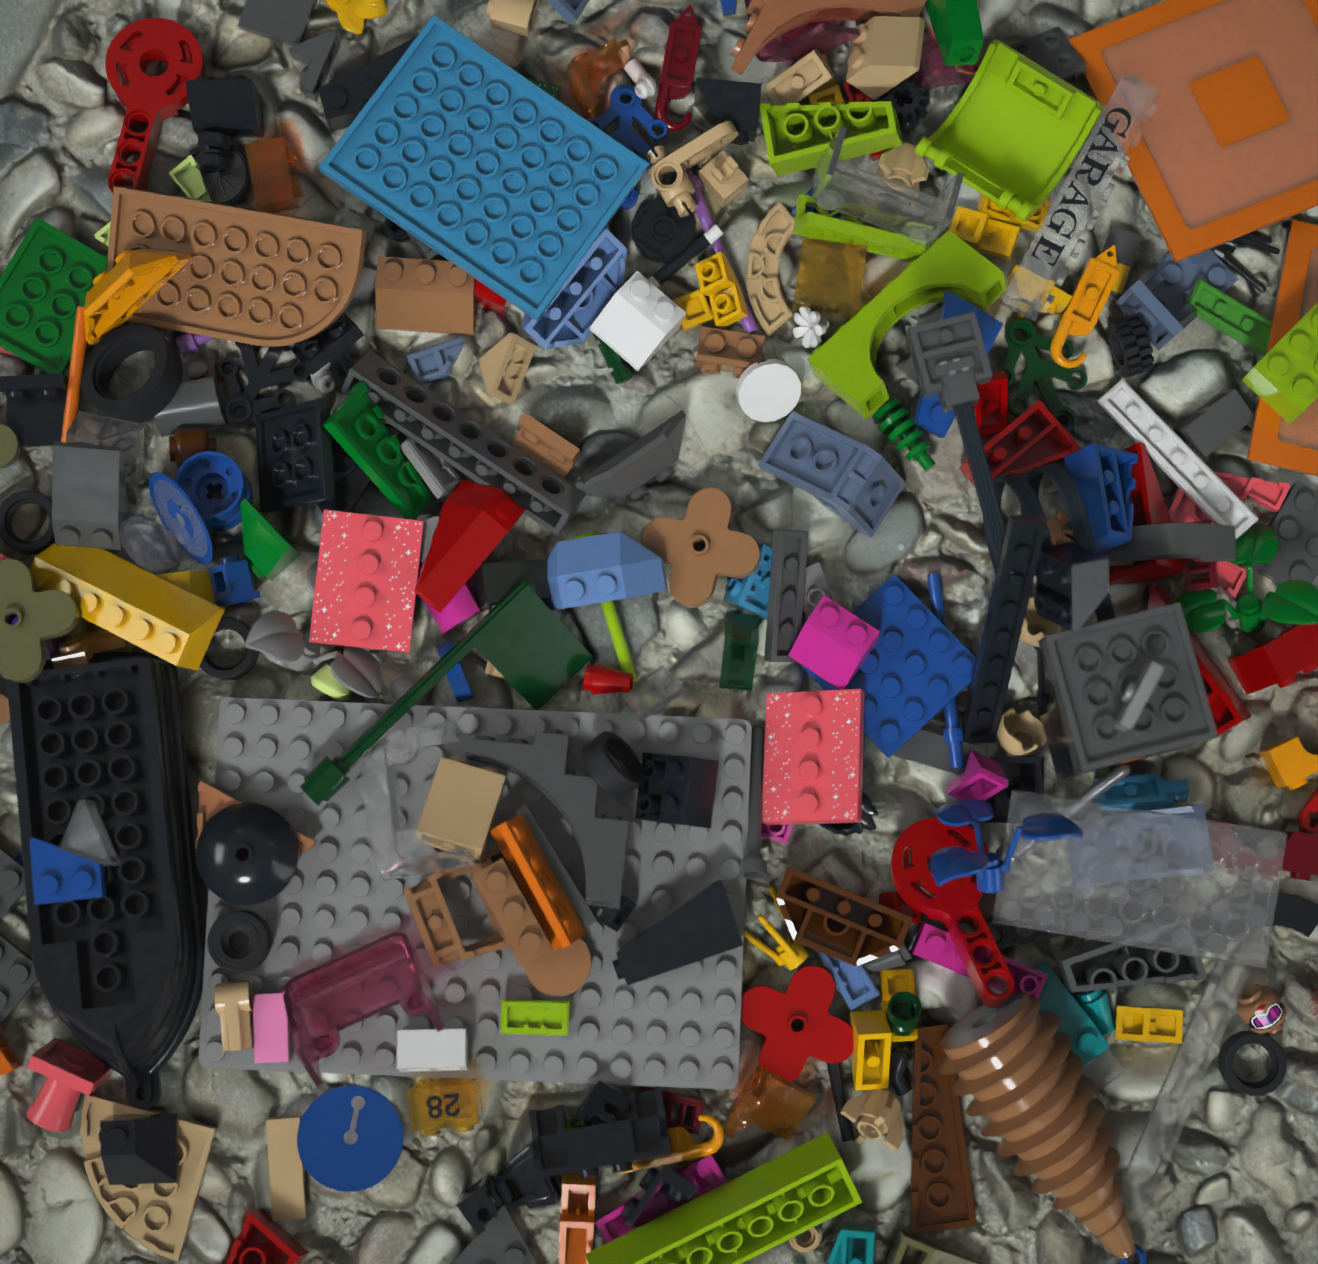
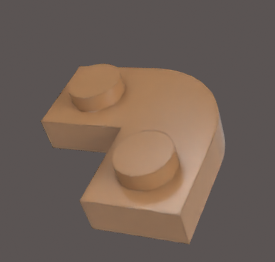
[52,627,129,669]

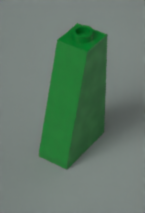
[925,0,984,66]

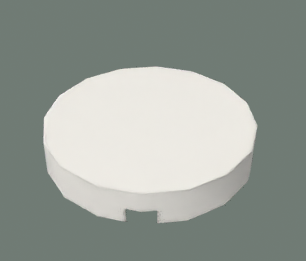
[736,358,801,422]

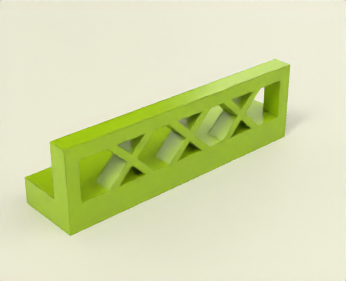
[793,194,926,262]

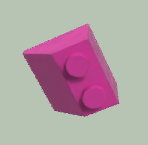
[788,595,880,690]

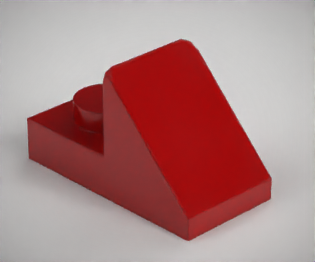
[972,371,1008,436]

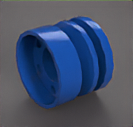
[174,451,254,531]

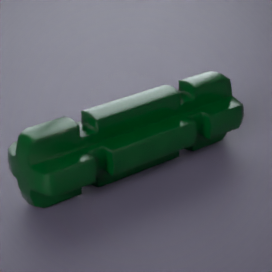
[592,332,633,384]

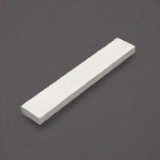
[1097,379,1259,540]

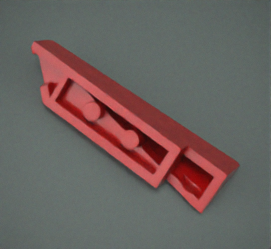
[1147,585,1252,736]

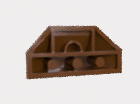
[776,866,913,966]

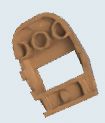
[403,847,540,967]

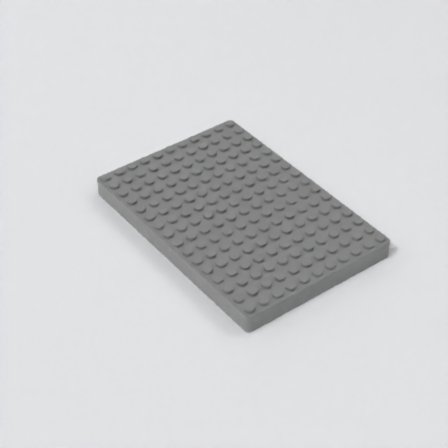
[198,697,752,1090]

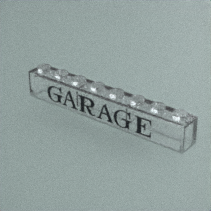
[1000,71,1160,321]

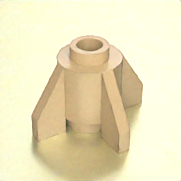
[870,142,930,204]
[840,1089,904,1152]

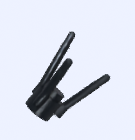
[1213,232,1280,293]

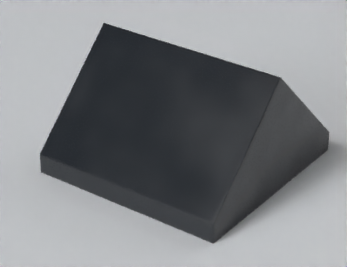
[985,756,1044,823]

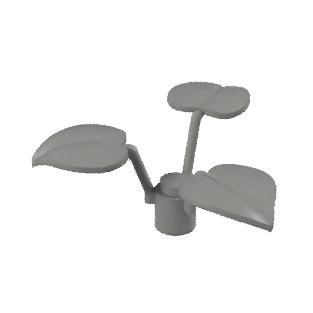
[245,561,381,700]

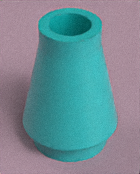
[1075,989,1115,1036]

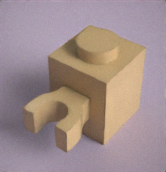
[698,150,749,208]

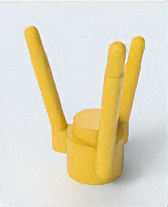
[744,886,810,971]

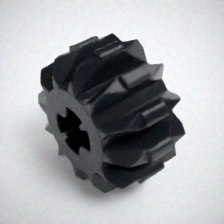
[875,77,930,132]

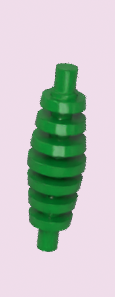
[872,389,936,472]

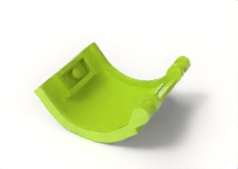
[914,39,1105,222]

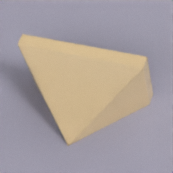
[478,333,536,406]

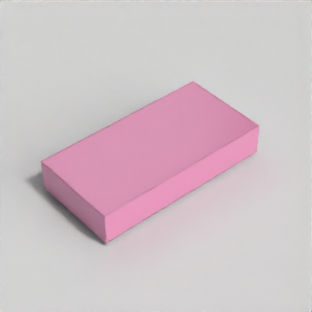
[252,992,290,1063]

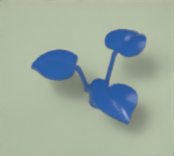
[930,798,1083,893]

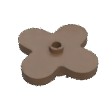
[642,488,761,608]

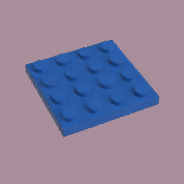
[799,574,977,759]

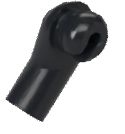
[889,1044,913,1096]

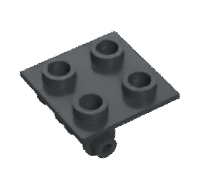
[1009,26,1087,82]

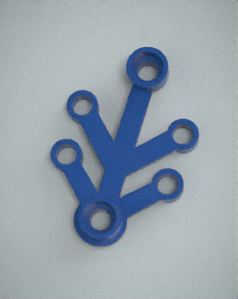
[588,84,667,210]

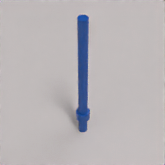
[927,573,964,769]

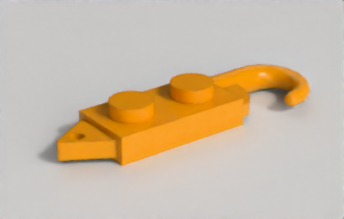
[1050,245,1120,369]
[620,1114,724,1174]

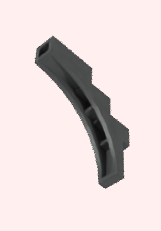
[465,729,628,908]

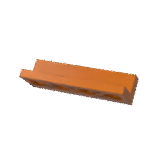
[490,813,586,951]

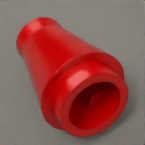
[584,662,634,695]

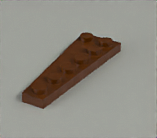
[909,1023,977,1235]

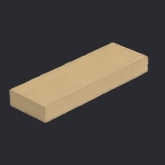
[266,1116,307,1222]

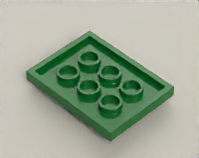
[0,217,108,374]

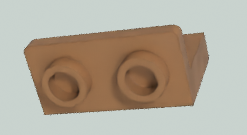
[695,326,765,378]
[510,413,581,479]

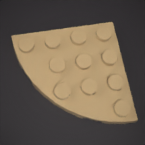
[80,1094,217,1262]

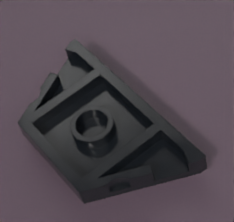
[316,424,402,513]

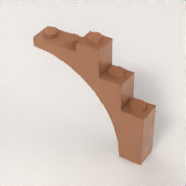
[730,0,927,75]

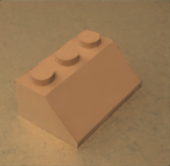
[375,256,476,336]

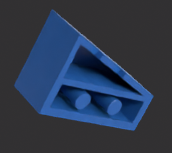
[1064,443,1138,554]

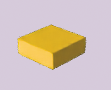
[672,289,714,332]

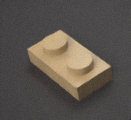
[763,48,835,105]

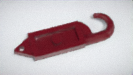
[655,5,702,131]

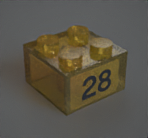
[791,237,867,318]
[407,1078,484,1136]

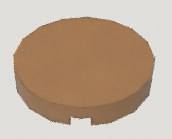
[525,933,591,996]

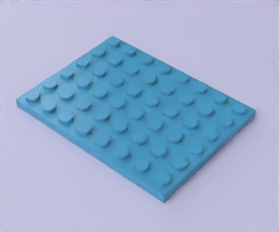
[319,15,649,322]

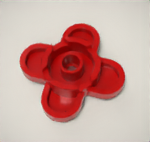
[741,965,854,1084]

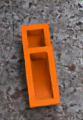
[558,1173,596,1264]

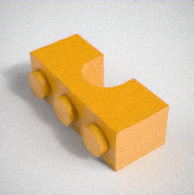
[1259,723,1318,790]

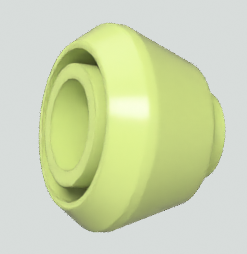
[311,664,353,702]

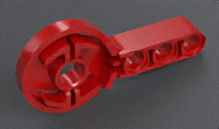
[105,18,206,195]
[890,817,1014,1009]

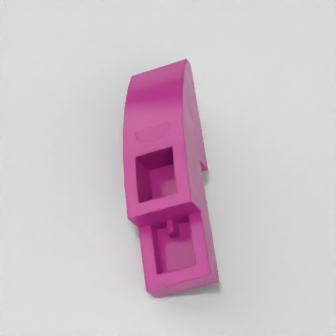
[910,922,1048,999]

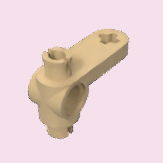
[645,121,738,217]

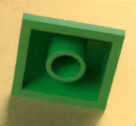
[240,498,300,581]

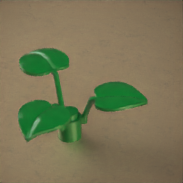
[1173,523,1318,633]

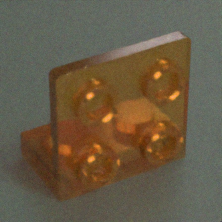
[567,39,630,120]
[723,1065,816,1140]

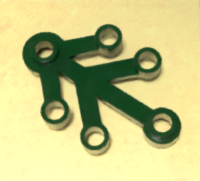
[997,318,1087,433]

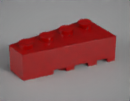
[225,1208,309,1264]

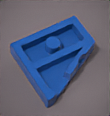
[29,838,107,905]

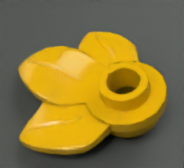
[325,0,388,34]

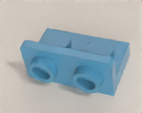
[723,543,772,619]

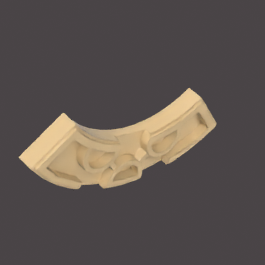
[746,201,795,337]

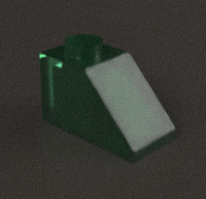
[719,613,759,691]

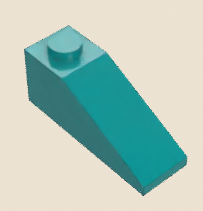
[1034,961,1110,1065]

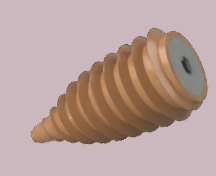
[939,992,1136,1259]

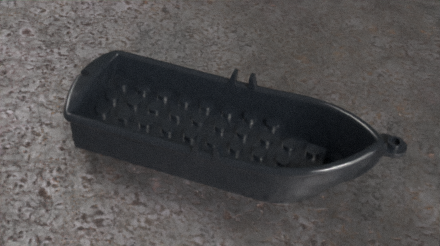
[7,652,206,1110]

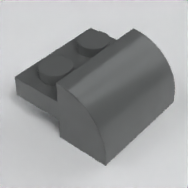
[149,357,226,437]

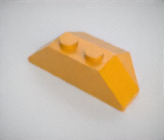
[84,249,192,345]

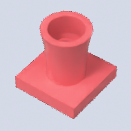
[26,1037,113,1132]

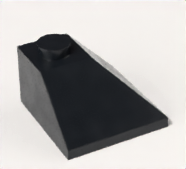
[694,78,762,145]
[100,1113,178,1185]

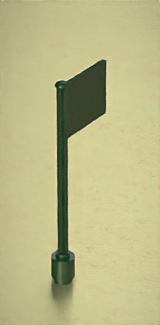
[300,577,593,806]

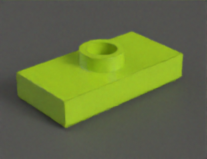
[500,998,570,1036]

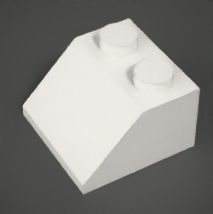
[589,271,686,371]

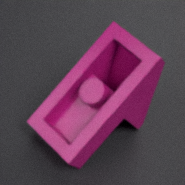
[946,750,1009,801]

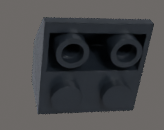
[186,75,263,138]
[1034,542,1109,632]
[635,752,719,828]

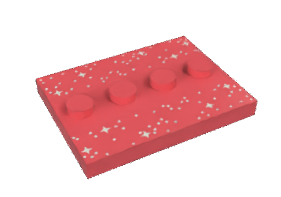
[309,510,424,653]
[762,689,865,825]

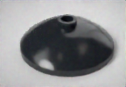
[196,803,299,905]

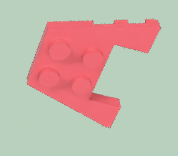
[1167,471,1291,598]

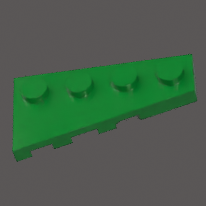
[323,380,432,520]

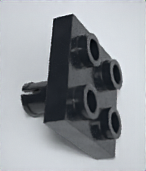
[290,312,364,378]

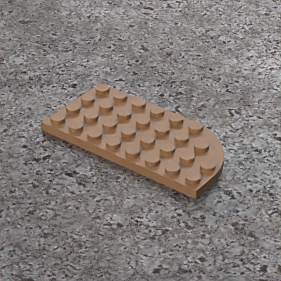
[107,186,367,347]

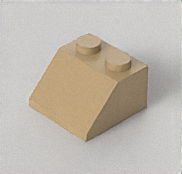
[846,16,925,100]

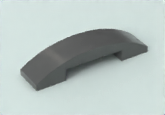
[1100,523,1236,566]

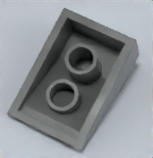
[52,441,130,550]

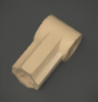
[214,981,254,1051]

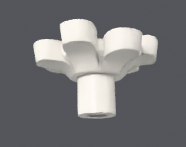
[793,306,829,348]

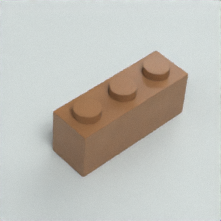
[469,859,553,967]

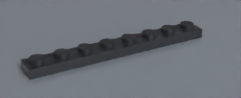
[962,515,1047,743]

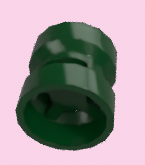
[886,992,922,1036]

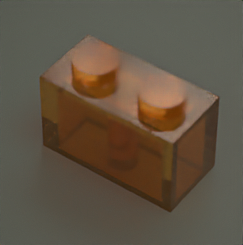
[245,137,303,213]

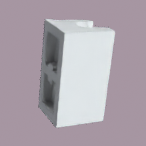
[397,1028,468,1072]

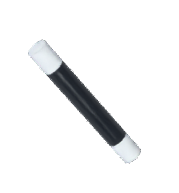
[648,224,723,288]

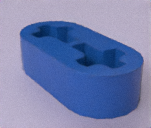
[436,639,474,703]

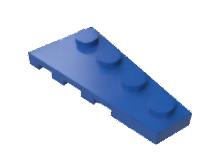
[913,291,1003,438]

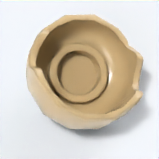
[1020,597,1061,647]
[997,707,1047,757]

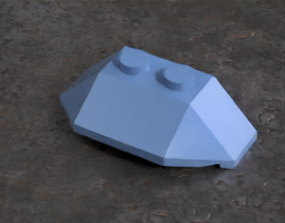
[521,228,627,349]
[544,531,668,610]

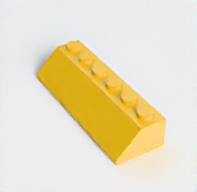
[30,543,225,671]

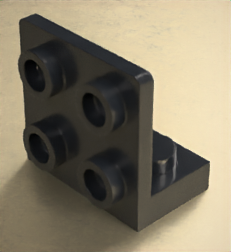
[0,373,68,448]
[620,1164,698,1229]

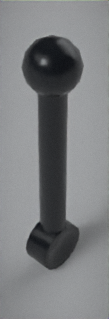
[1034,646,1049,707]

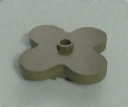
[0,559,79,683]

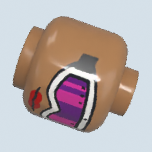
[1236,984,1287,1035]

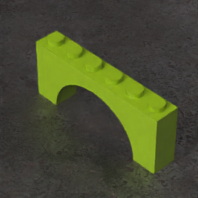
[808,230,1008,419]

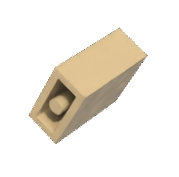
[415,757,506,861]

